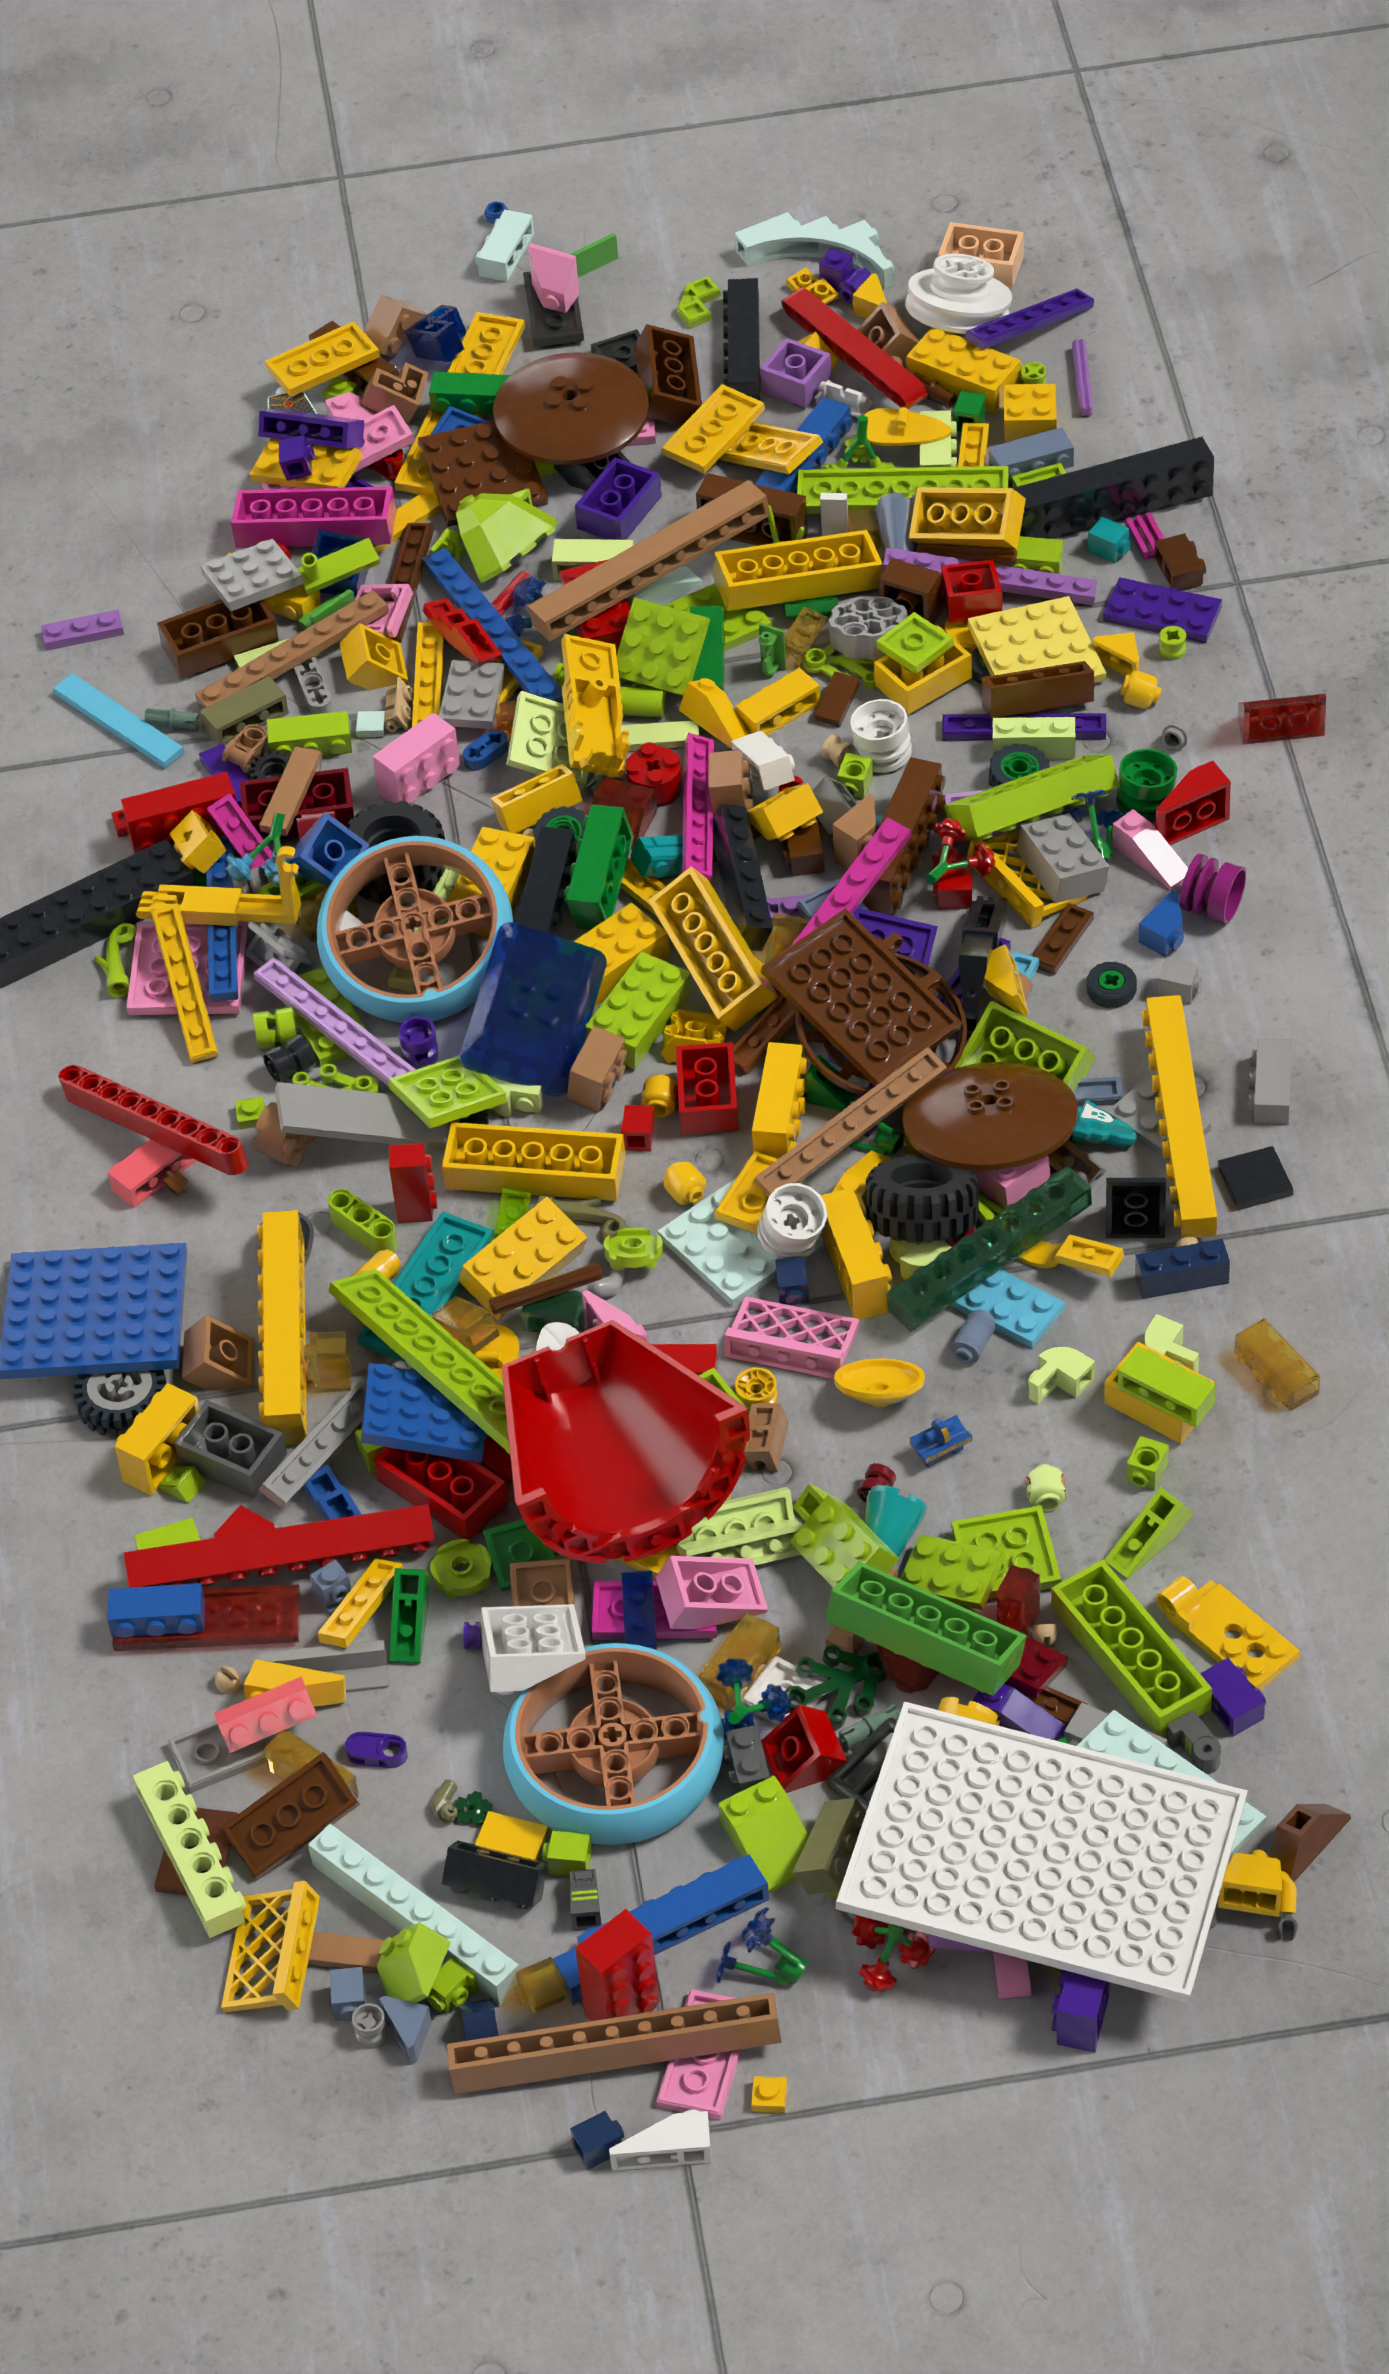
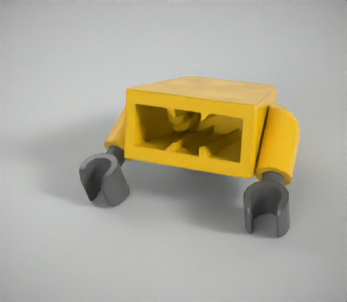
[1210,1850,1298,1940]

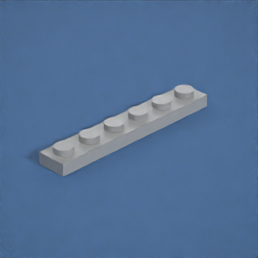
[259,1380,366,1509]

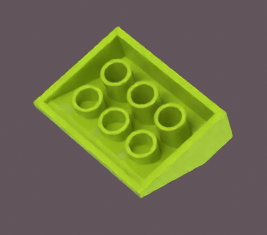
[956,1001,1096,1092]

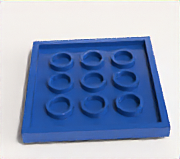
[361,1363,485,1463]

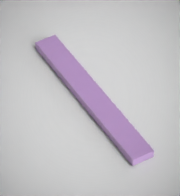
[254,957,416,1086]

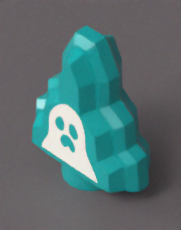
[1072,1101,1137,1147]

